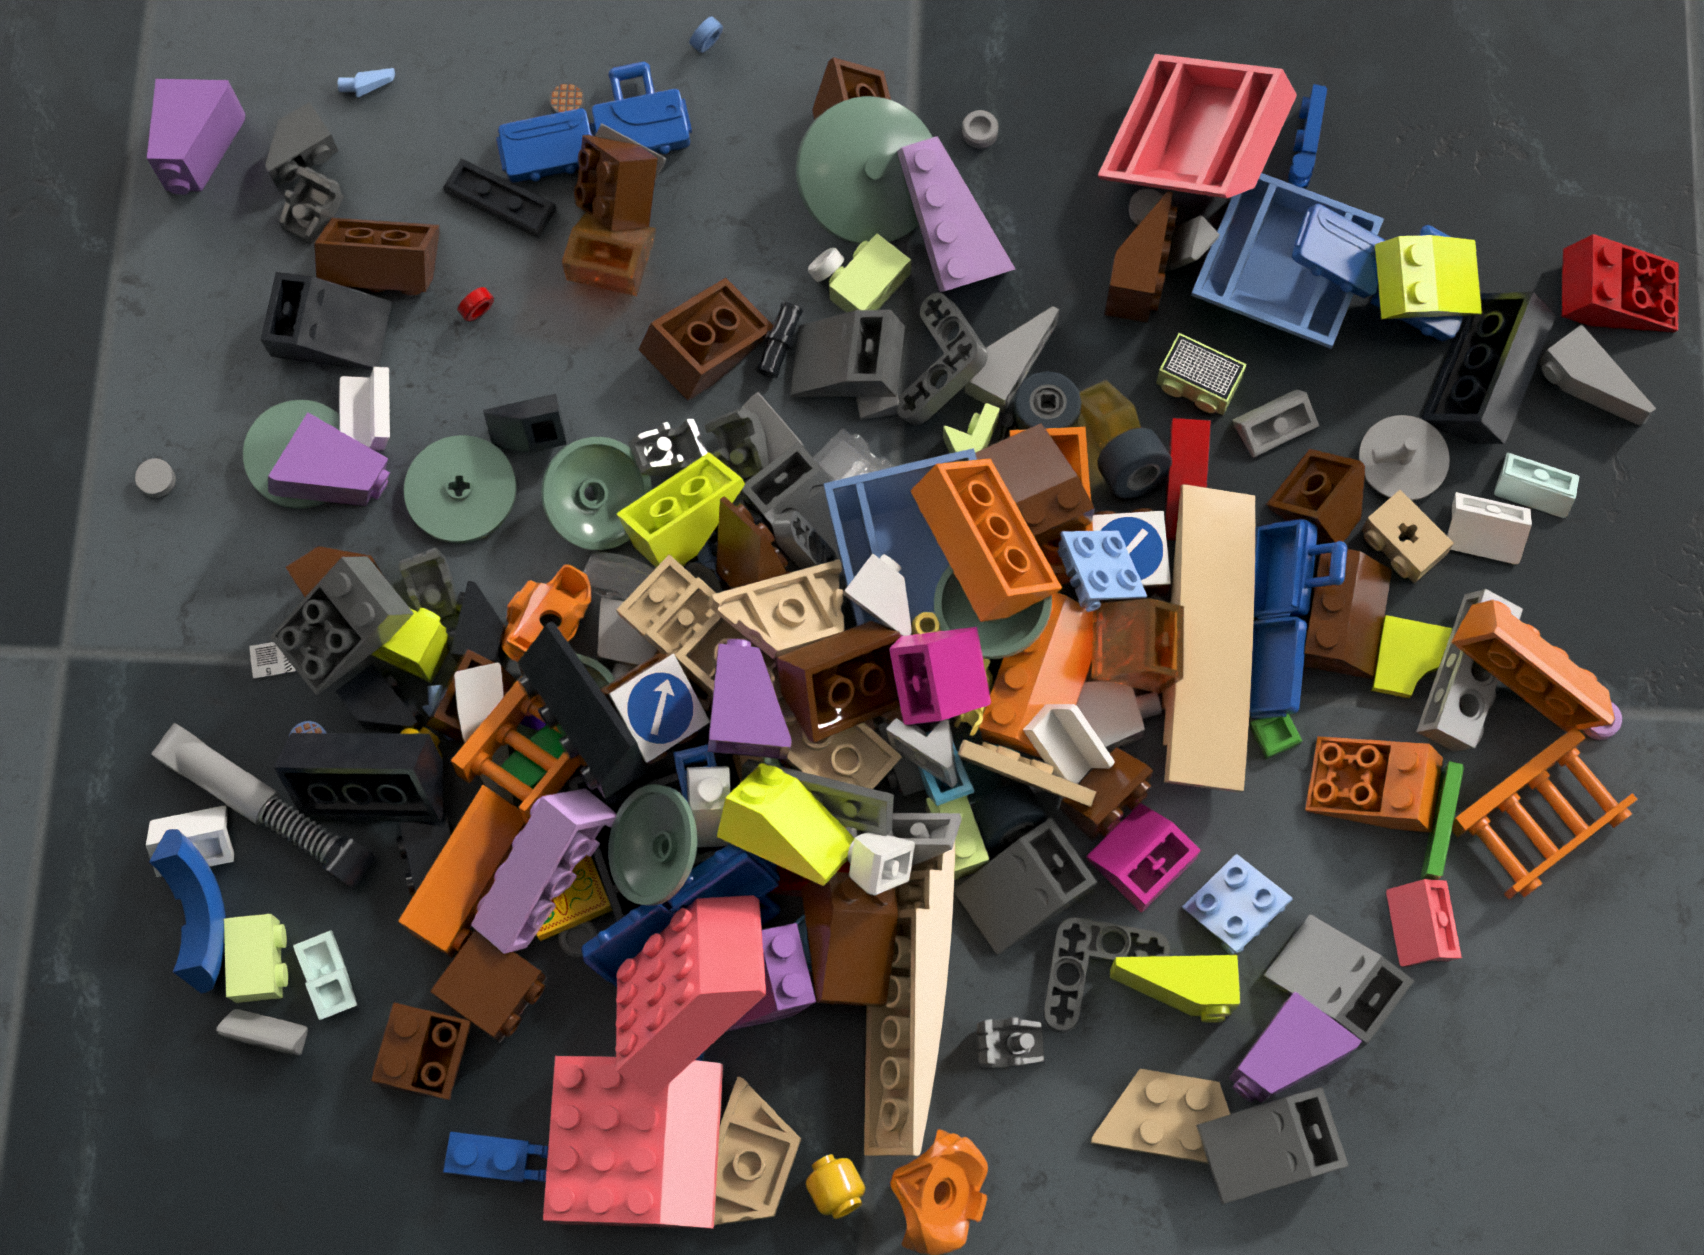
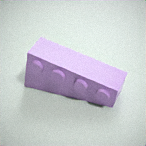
[897,136,1015,292]
[471,788,617,954]

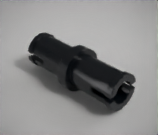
[755,302,803,379]

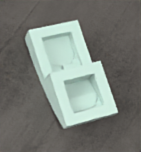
[293,930,357,1020]

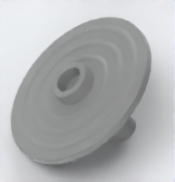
[1359,415,1450,501]

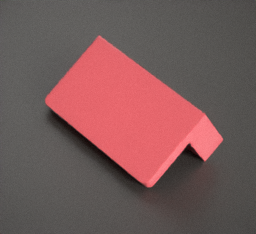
[1386,879,1462,967]

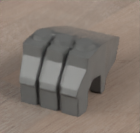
[279,167,344,244]
[704,407,769,481]
[628,419,708,477]
[399,548,457,621]
[976,1017,1045,1069]

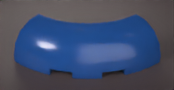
[149,829,226,994]

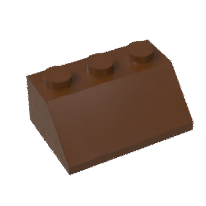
[314,218,440,295]
[1304,549,1392,679]
[777,620,900,743]

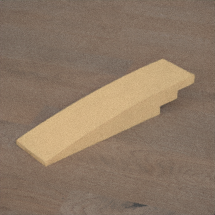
[1161,484,1255,793]
[616,555,902,789]
[864,842,955,1156]

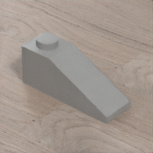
[965,306,1059,414]
[1539,325,1656,426]
[846,813,962,866]

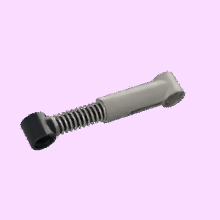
[151,723,376,890]

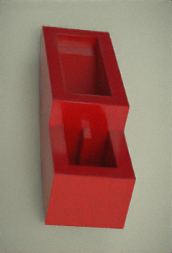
[1164,418,1211,540]

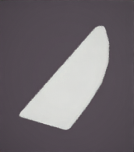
[454,663,513,805]

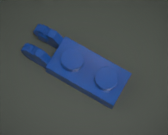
[1288,84,1327,189]
[444,1132,548,1183]

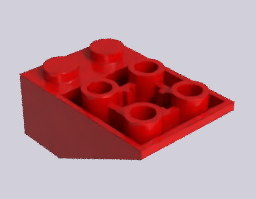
[1562,234,1679,332]

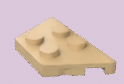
[707,559,844,659]
[958,739,1096,807]
[1091,1069,1230,1164]
[714,1076,801,1225]

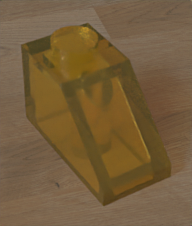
[1079,380,1141,449]

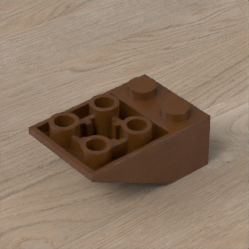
[1104,191,1178,323]
[716,496,790,590]

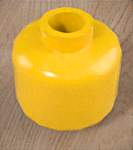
[806,1154,866,1219]

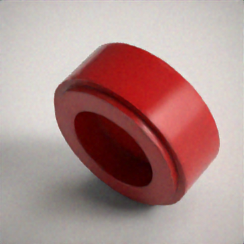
[457,287,494,321]

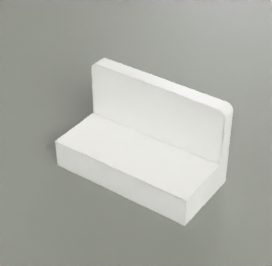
[339,367,390,450]
[1447,492,1532,564]
[1023,704,1115,784]
[146,806,235,877]

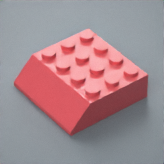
[1098,54,1297,199]
[615,895,766,1097]
[543,1056,723,1229]

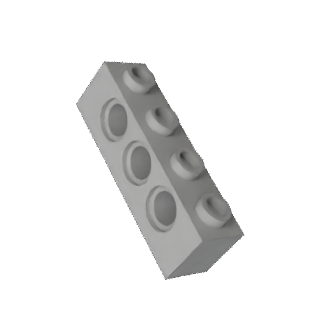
[1416,589,1523,751]

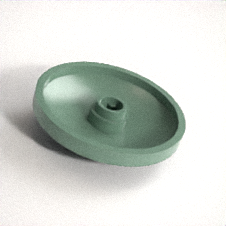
[796,97,933,245]

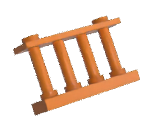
[451,676,581,823]
[1452,726,1637,899]

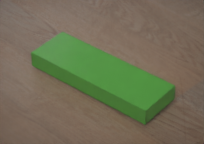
[1420,761,1464,880]

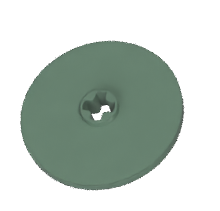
[243,400,339,509]
[404,435,517,544]

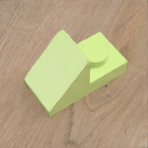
[943,403,1000,454]

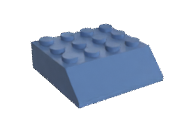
[1191,173,1384,349]
[823,448,977,626]

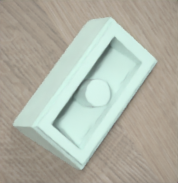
[1494,453,1579,518]

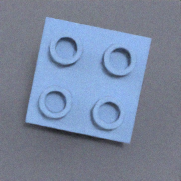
[1057,531,1147,612]
[1182,854,1293,955]

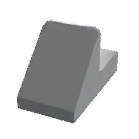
[886,718,958,788]

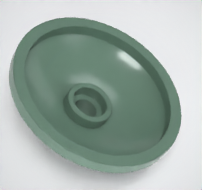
[541,437,652,550]
[934,565,1052,659]
[608,784,698,906]

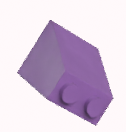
[147,79,245,195]
[268,412,390,506]
[707,639,791,759]
[726,923,816,1032]
[1229,991,1362,1103]

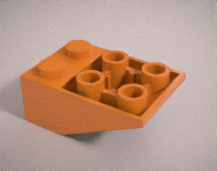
[1305,736,1443,832]

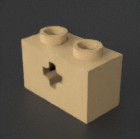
[1361,490,1454,584]

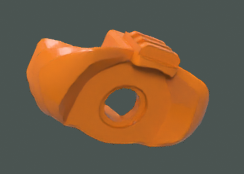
[501,565,592,662]
[890,1129,988,1255]

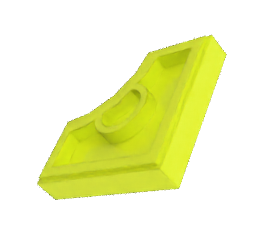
[1372,615,1453,698]

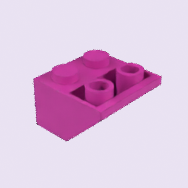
[889,627,991,725]
[1086,803,1201,913]

